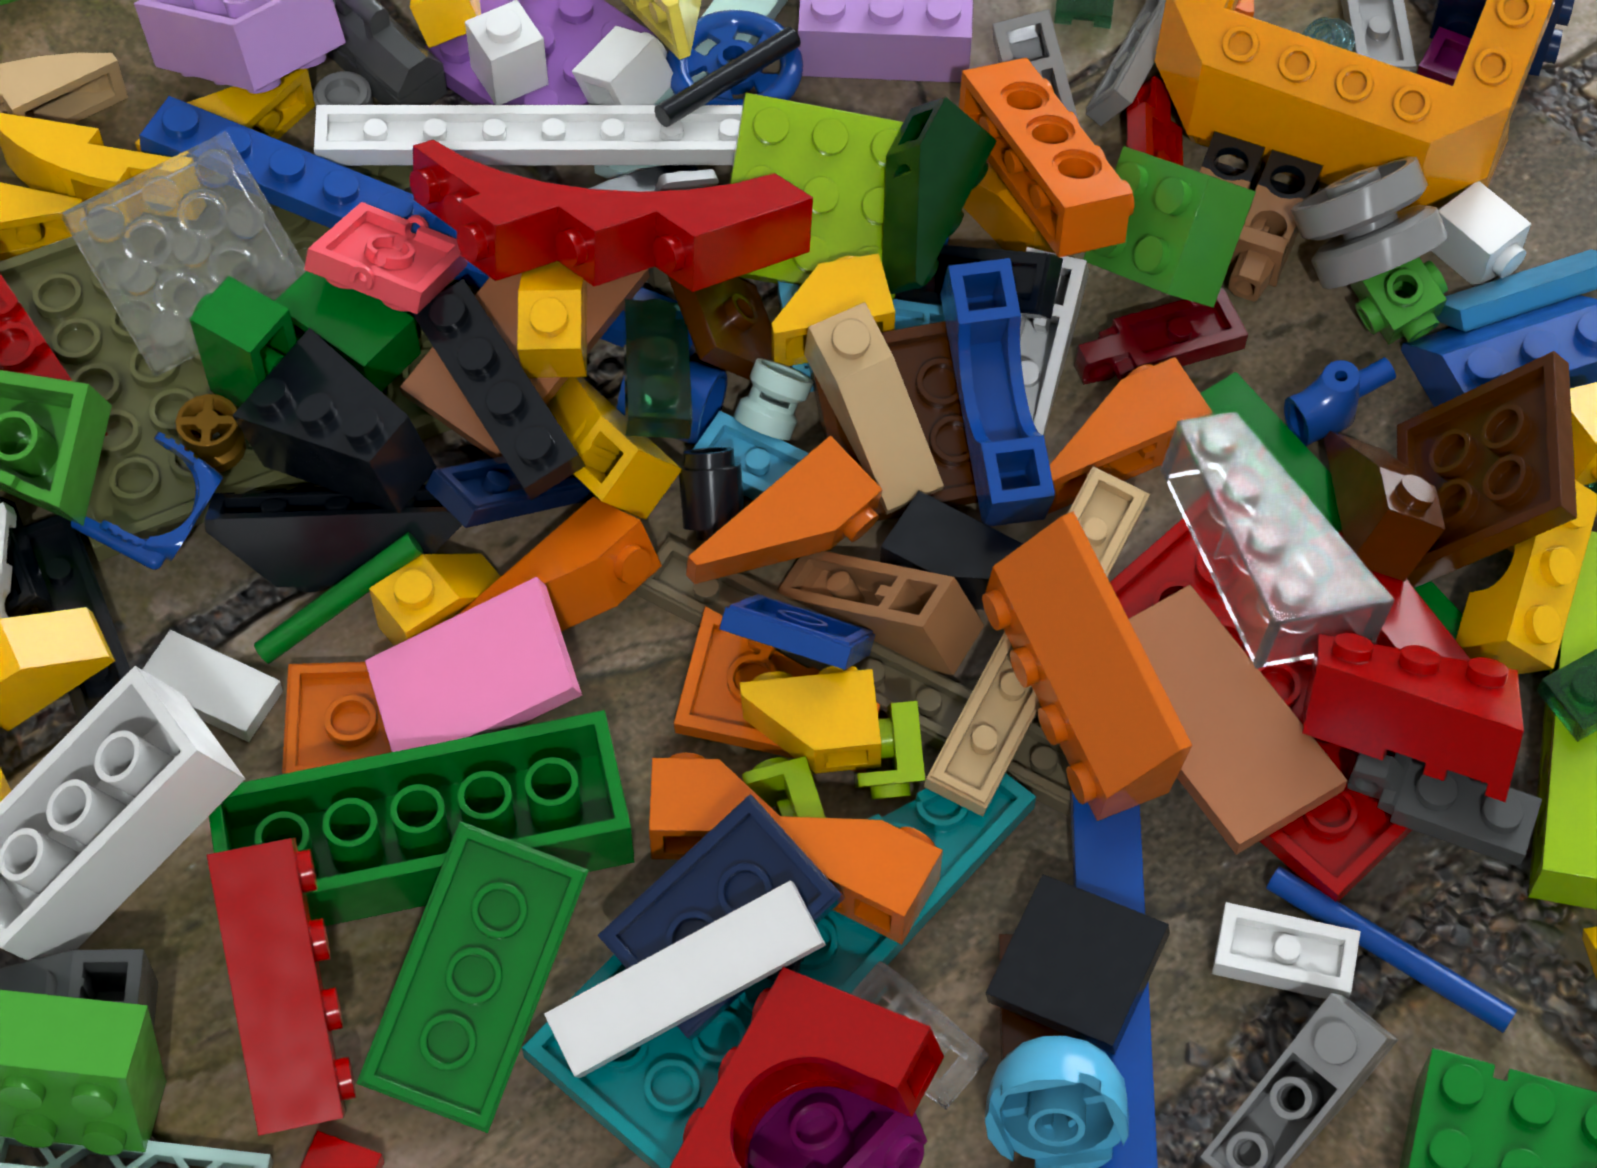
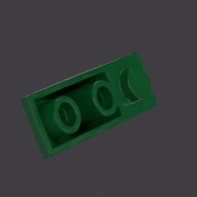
[882,96,997,295]

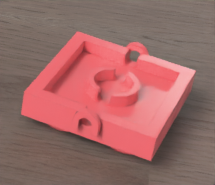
[304,202,468,314]

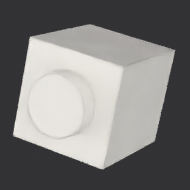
[465,0,549,105]
[572,26,673,105]
[1431,181,1531,287]

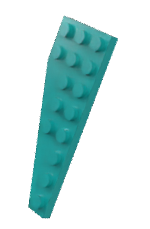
[522,774,1036,1168]

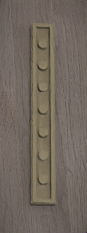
[636,537,1071,818]

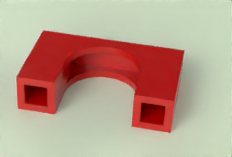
[669,967,944,1168]

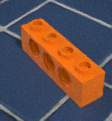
[959,57,1134,257]

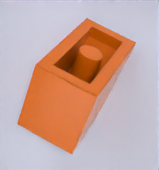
[649,752,780,860]

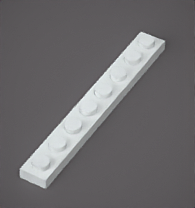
[314,105,742,166]

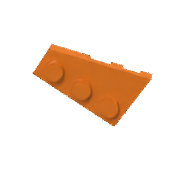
[673,606,880,773]

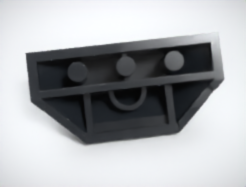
[204,484,462,592]

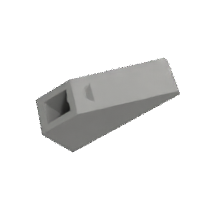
[1200,993,1398,1168]

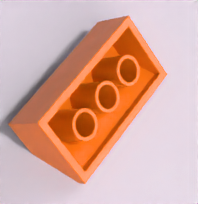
[982,511,1193,821]

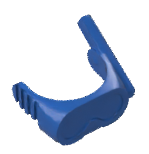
[71,432,223,570]

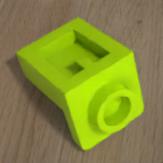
[854,701,925,799]
[742,756,826,818]

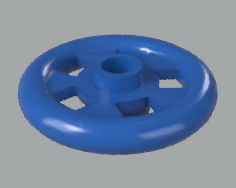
[666,10,803,105]

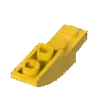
[0,113,206,228]

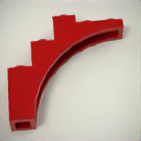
[409,140,813,292]

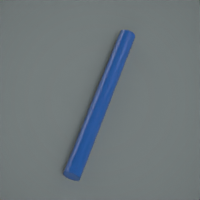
[1266,866,1517,1033]

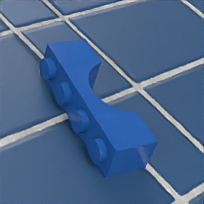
[940,258,1055,527]

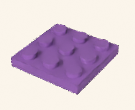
[425,0,659,105]

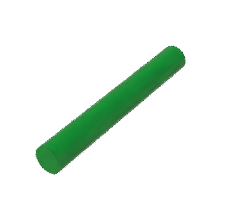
[254,532,423,664]

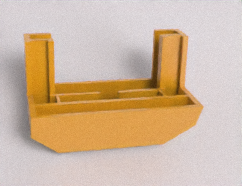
[1154,0,1555,209]

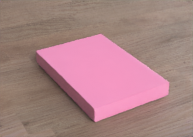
[365,577,582,752]

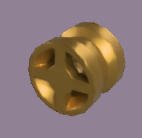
[175,394,246,473]

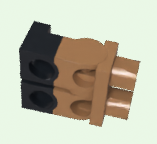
[1199,131,1323,302]

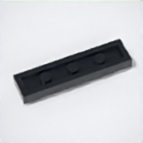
[411,279,585,500]

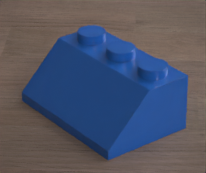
[1401,295,1597,407]

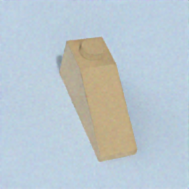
[804,302,944,514]

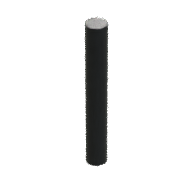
[654,27,801,127]

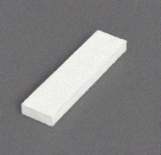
[544,880,826,1078]

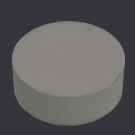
[313,71,373,107]

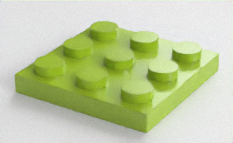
[729,93,904,300]

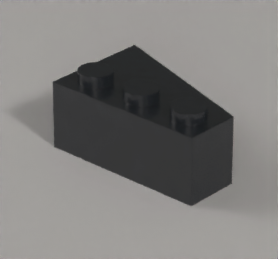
[232,328,437,513]

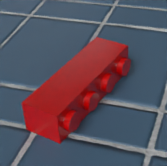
[206,838,356,1136]

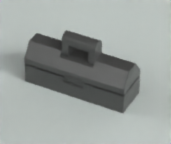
[326,0,447,105]

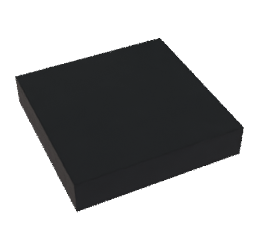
[986,874,1170,1055]

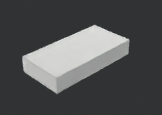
[142,630,283,742]

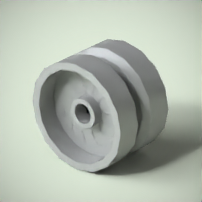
[1291,156,1448,289]

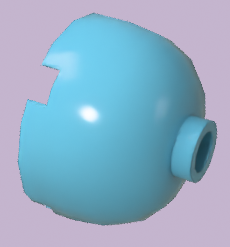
[985,1036,1129,1168]

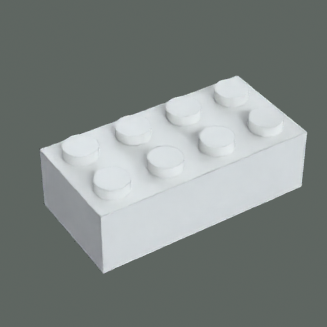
[0,666,245,961]

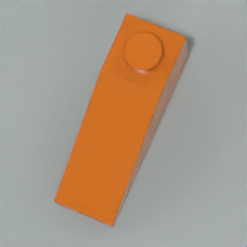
[1047,357,1213,514]
[686,435,883,584]
[456,497,662,632]
[772,816,943,945]

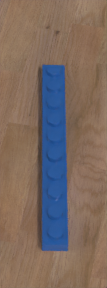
[139,96,696,367]

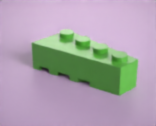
[0,370,112,526]

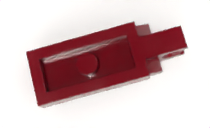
[1074,288,1248,385]

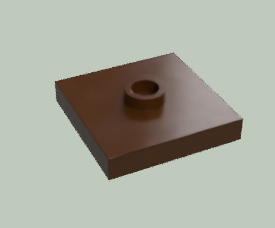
[667,275,772,381]

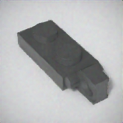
[1347,753,1542,866]

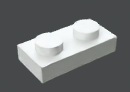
[1211,902,1361,999]

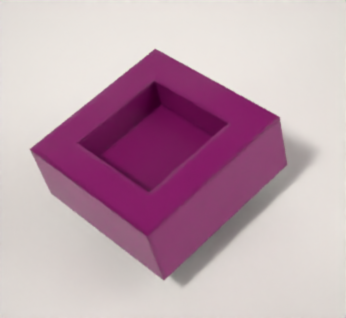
[1417,27,1472,86]

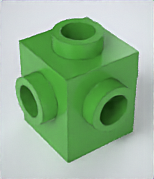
[1350,257,1448,345]

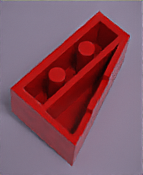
[1302,633,1524,803]

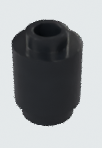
[679,447,744,541]

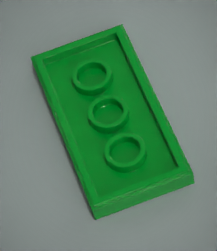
[356,821,589,1133]

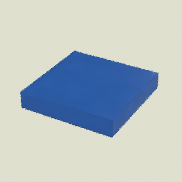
[719,594,876,670]

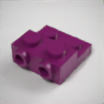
[748,1087,928,1168]

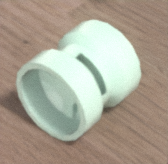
[733,358,814,440]

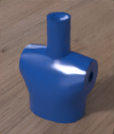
[1284,357,1396,446]

